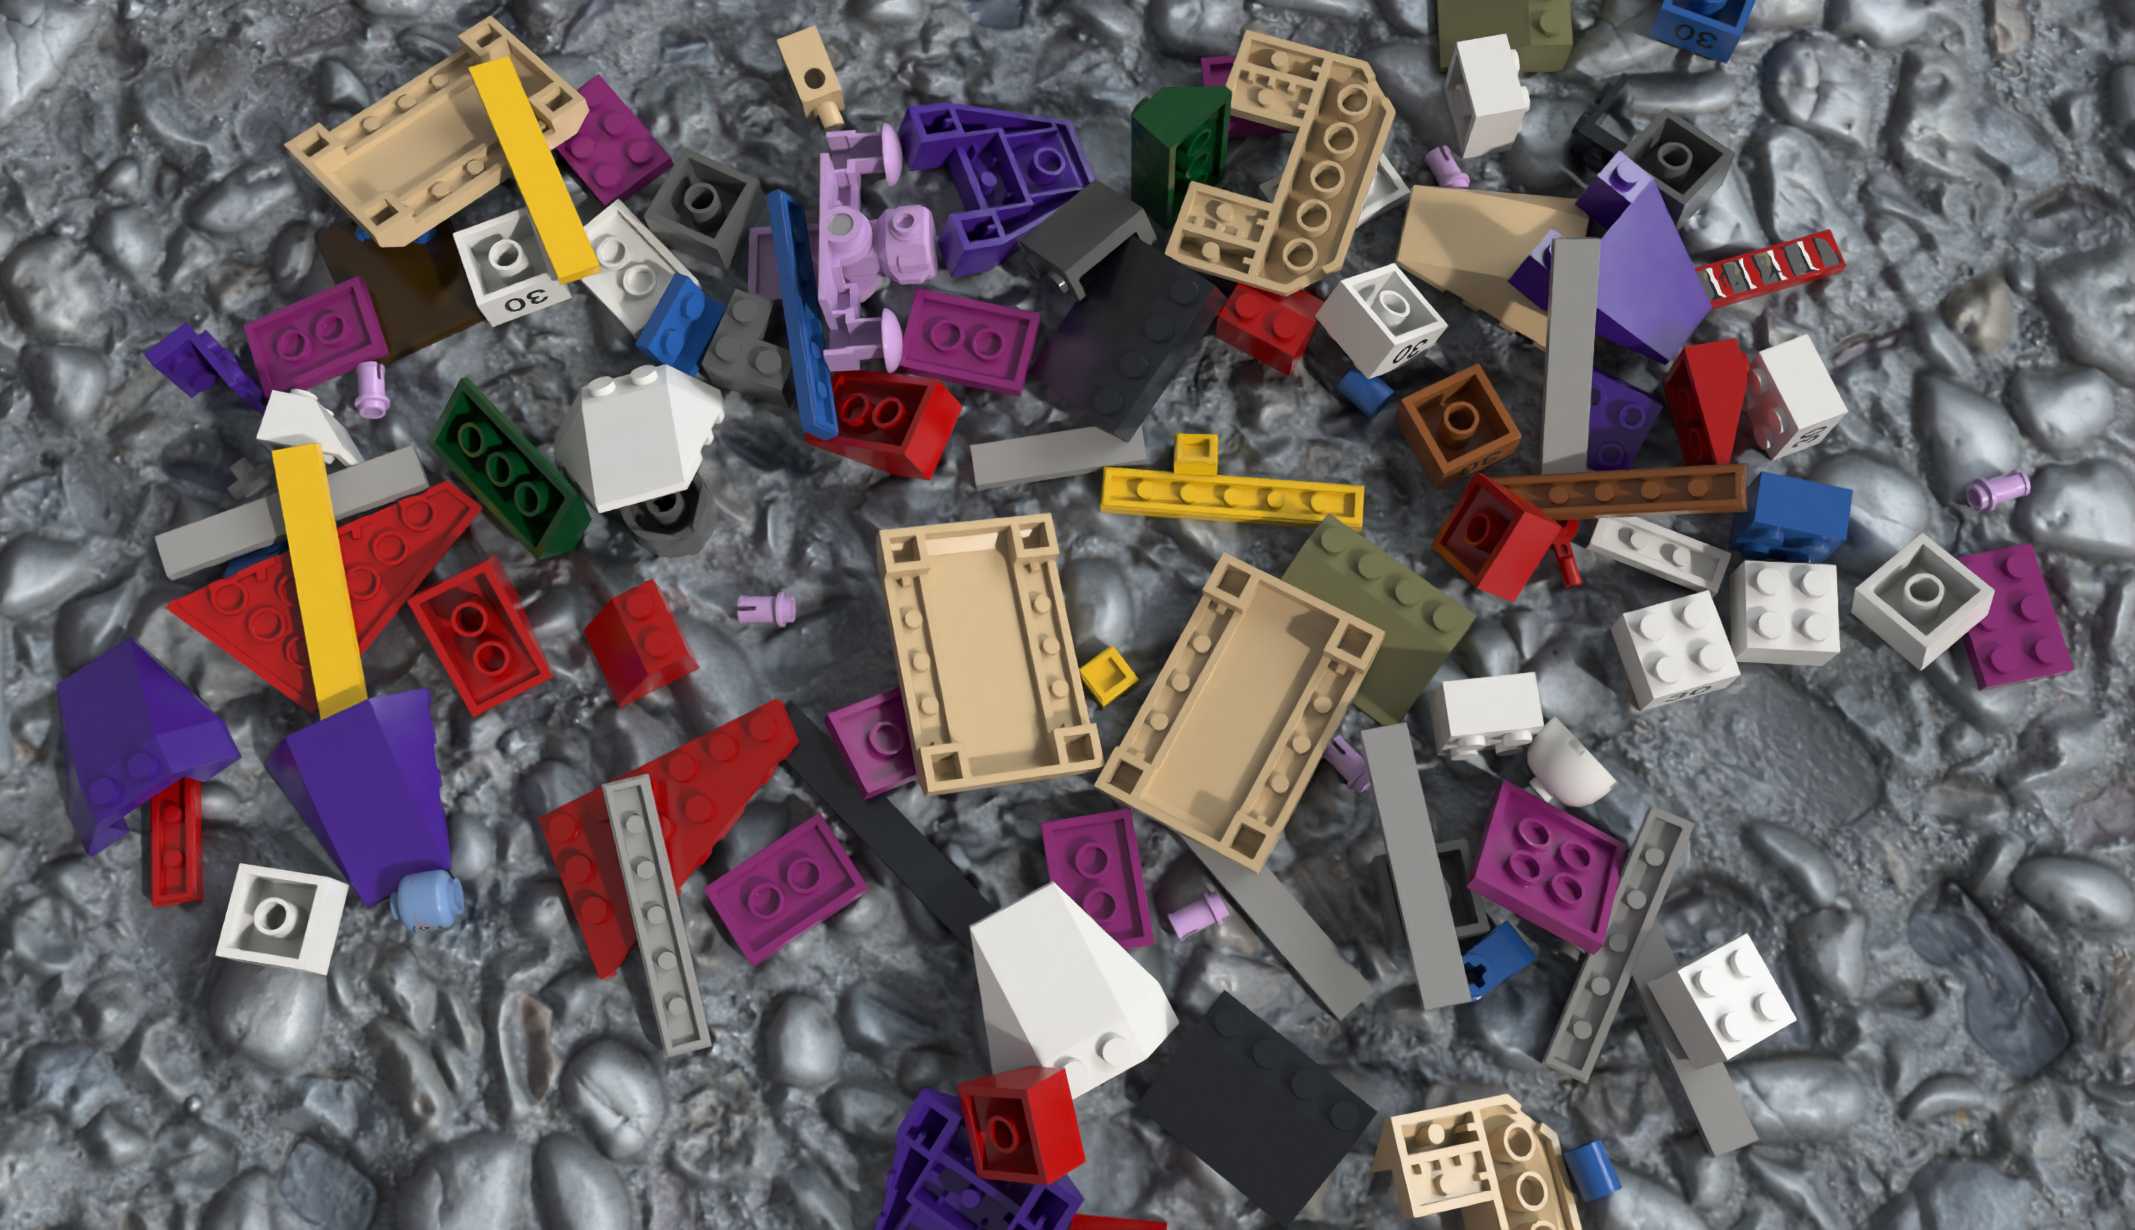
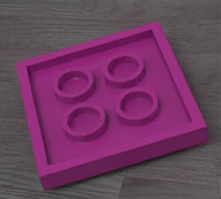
[1466,780,1626,955]

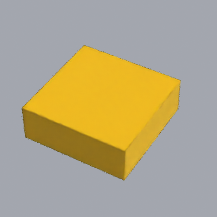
[1174,433,1218,476]
[1079,645,1139,709]

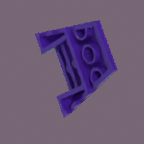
[264,688,452,907]

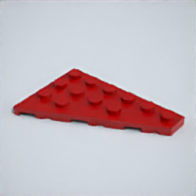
[165,480,483,715]
[538,698,799,980]

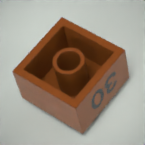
[1394,363,1522,491]

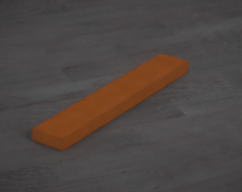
[1469,463,1747,521]

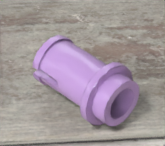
[1424,145,1470,189]
[354,361,390,419]
[1966,469,2031,512]
[737,592,796,627]
[1322,735,1370,793]
[1167,891,1229,942]

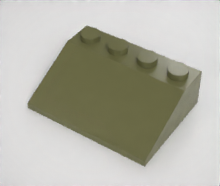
[1436,0,1573,73]
[1280,513,1476,727]

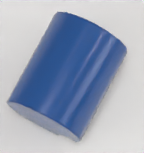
[1337,366,1395,419]
[1563,1139,1622,1203]

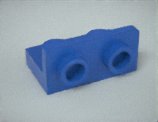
[635,273,728,377]

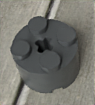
[619,472,717,558]

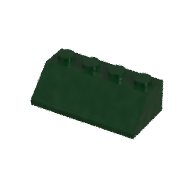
[1131,86,1232,231]
[426,377,592,561]

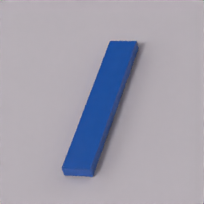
[767,189,839,440]

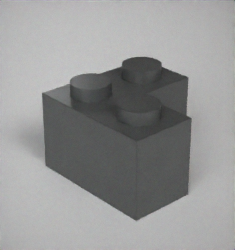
[702,289,796,410]

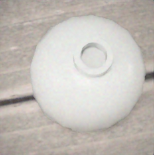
[1527,716,1618,807]

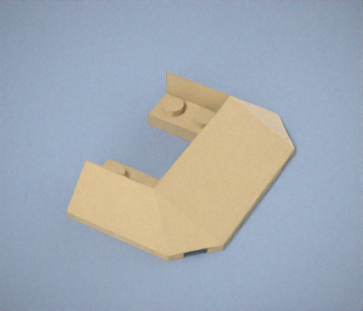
[1165,30,1396,296]
[1370,1094,1582,1230]

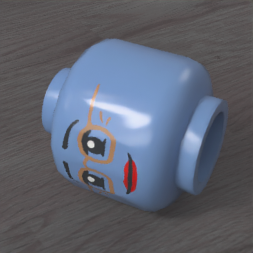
[390,870,464,933]

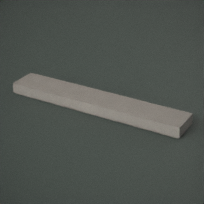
[1538,237,1601,475]
[154,445,430,581]
[1359,722,1472,1011]
[602,774,712,1058]
[1541,805,1695,1084]
[1174,831,1375,1022]
[1630,918,1759,1158]

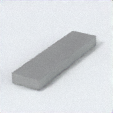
[970,425,1147,490]

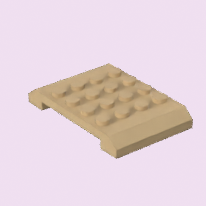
[284,15,589,247]
[876,513,1105,797]
[1094,552,1385,875]

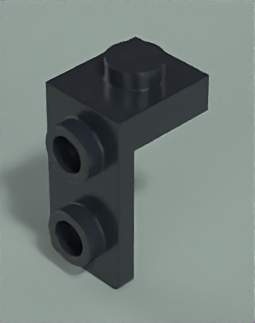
[1569,73,1631,172]

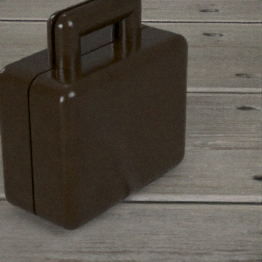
[317,217,486,367]

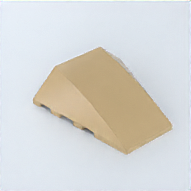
[1394,185,1589,352]

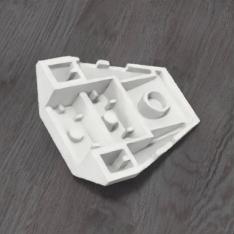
[554,364,725,513]
[969,881,1179,1100]

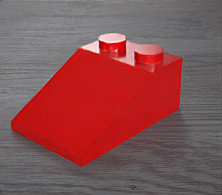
[1662,338,1750,466]
[803,370,963,481]
[407,553,554,717]

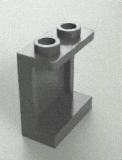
[1019,179,1158,302]

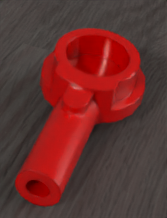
[1548,519,1582,590]

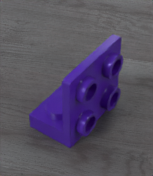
[144,322,266,416]
[1586,365,1664,471]

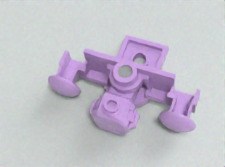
[748,123,938,373]

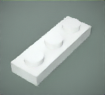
[1586,517,1732,598]

